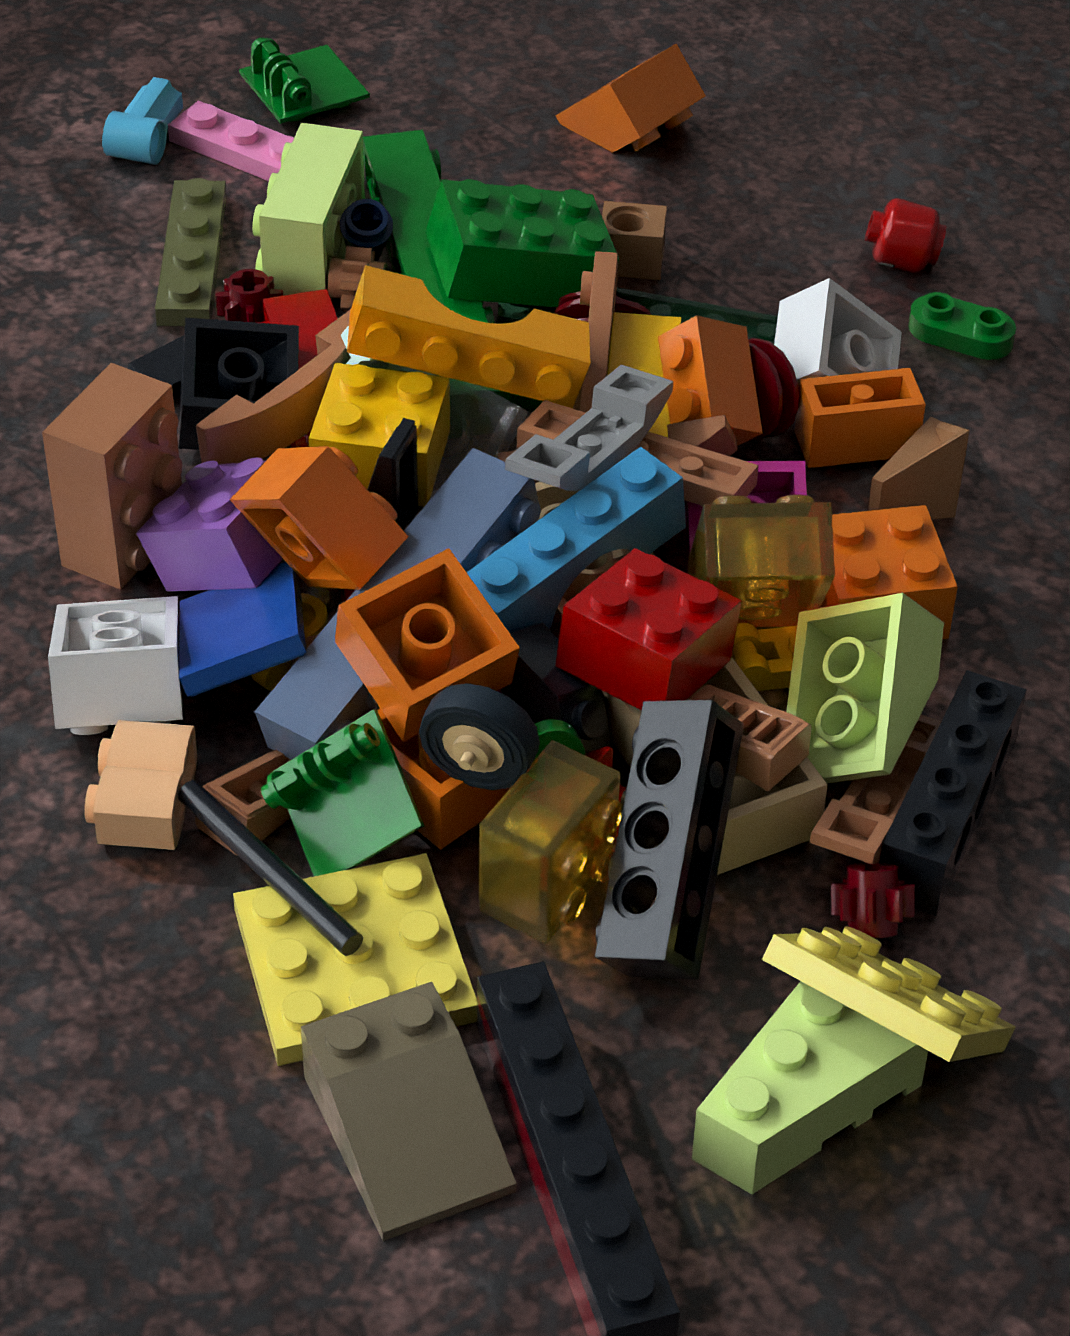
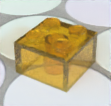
[479,740,623,944]

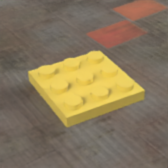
[233,853,477,1066]
[762,926,1016,1062]

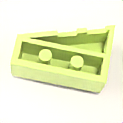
[692,981,928,1194]

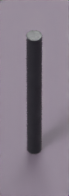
[178,780,363,956]

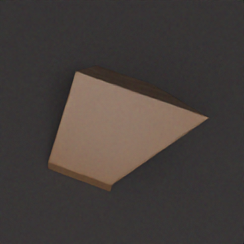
[868,417,970,520]

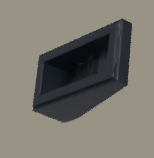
[367,418,418,531]

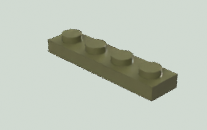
[155,178,227,326]

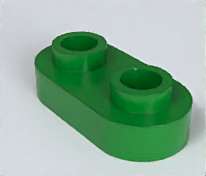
[908,292,1016,360]

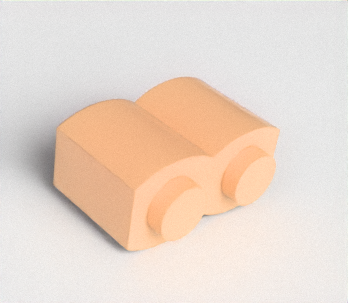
[85,720,197,850]

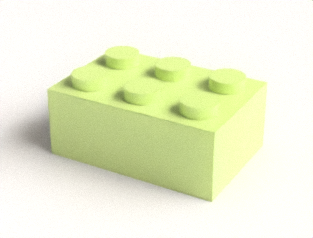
[252,123,365,299]

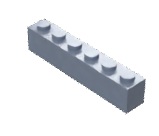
[255,448,541,760]

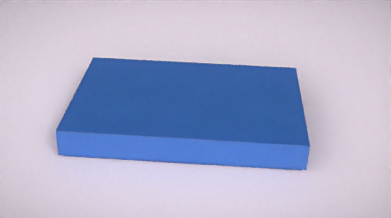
[179,562,306,697]

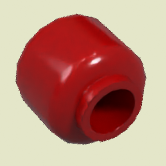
[865,198,947,274]

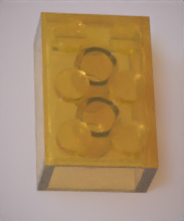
[687,495,835,630]

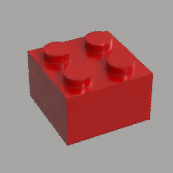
[555,548,742,711]

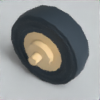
[419,683,540,790]

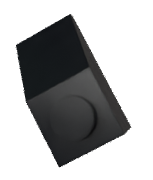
[501,623,612,753]

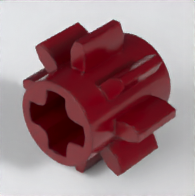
[215,269,283,323]
[831,862,915,938]

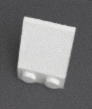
[48,596,183,735]

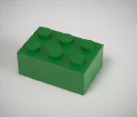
[425,179,619,307]

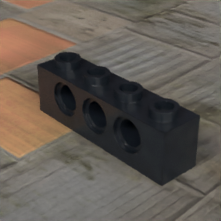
[879,670,1027,916]
[595,700,744,980]

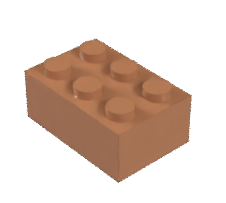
[42,363,183,590]

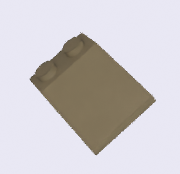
[301,982,517,1241]

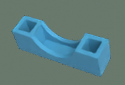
[467,446,686,631]

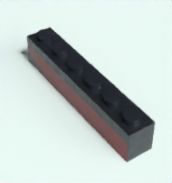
[477,961,680,1336]

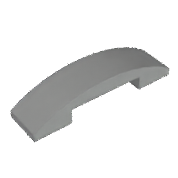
[505,365,673,491]

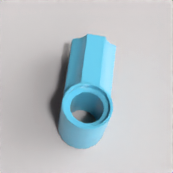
[102,77,183,165]

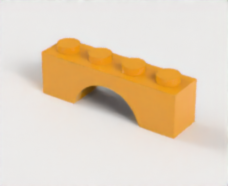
[347,265,591,409]

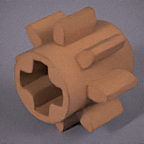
[328,246,388,312]

